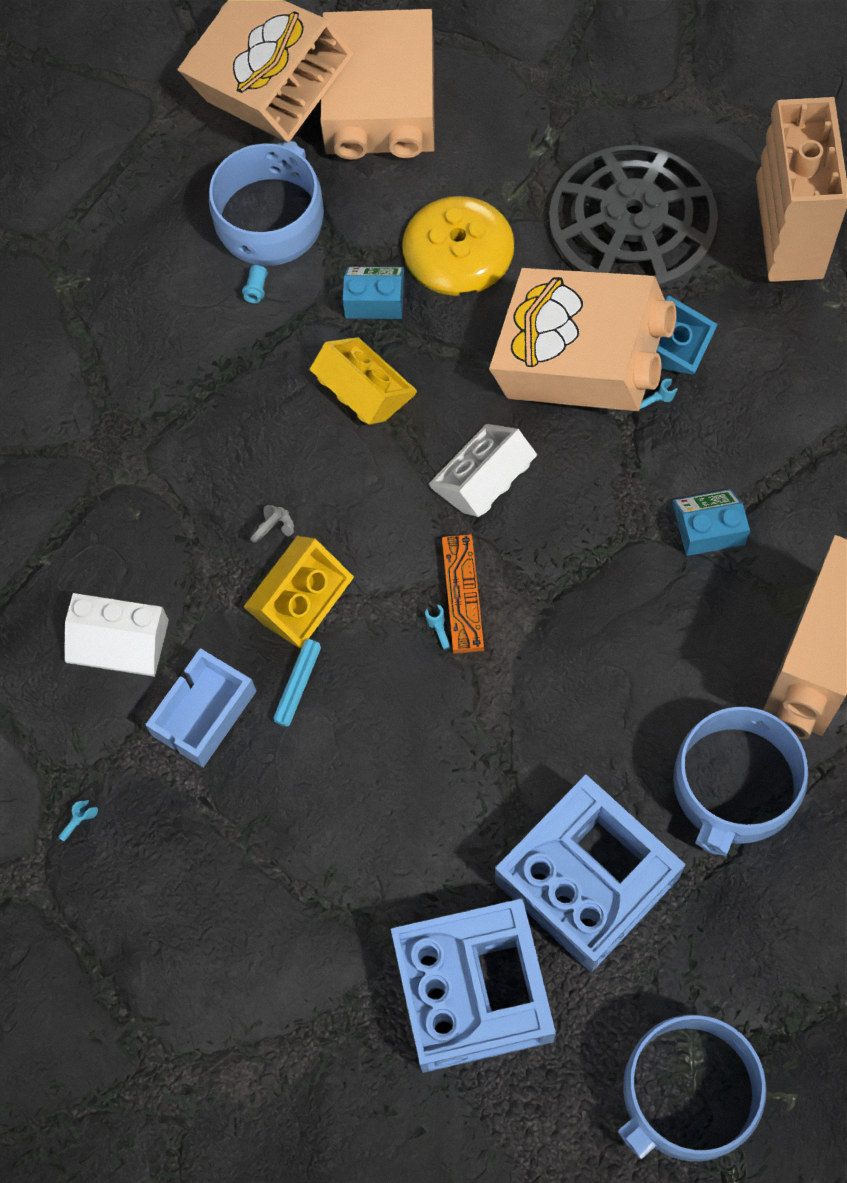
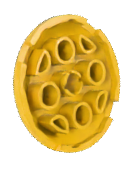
[402,196,514,296]

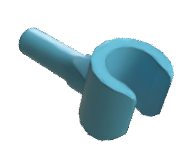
[640,379,678,409]
[425,605,450,650]
[58,800,98,841]

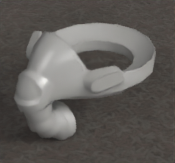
[250,505,294,543]

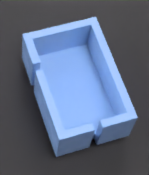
[146,648,256,768]

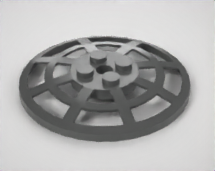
[549,145,718,288]

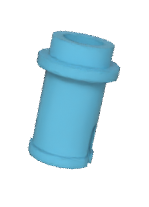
[242,265,268,303]

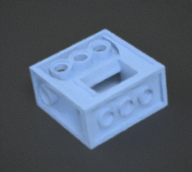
[495,775,686,973]
[391,898,556,1073]

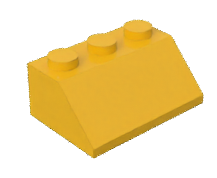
[309,337,417,425]
[244,536,354,648]

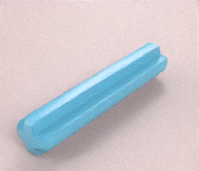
[273,639,321,727]

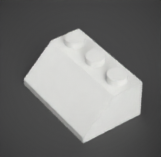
[428,424,537,517]
[65,593,169,677]

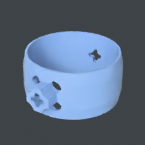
[209,141,324,266]
[673,707,808,857]
[617,1014,766,1161]

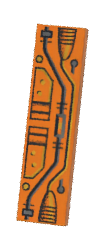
[442,534,484,654]

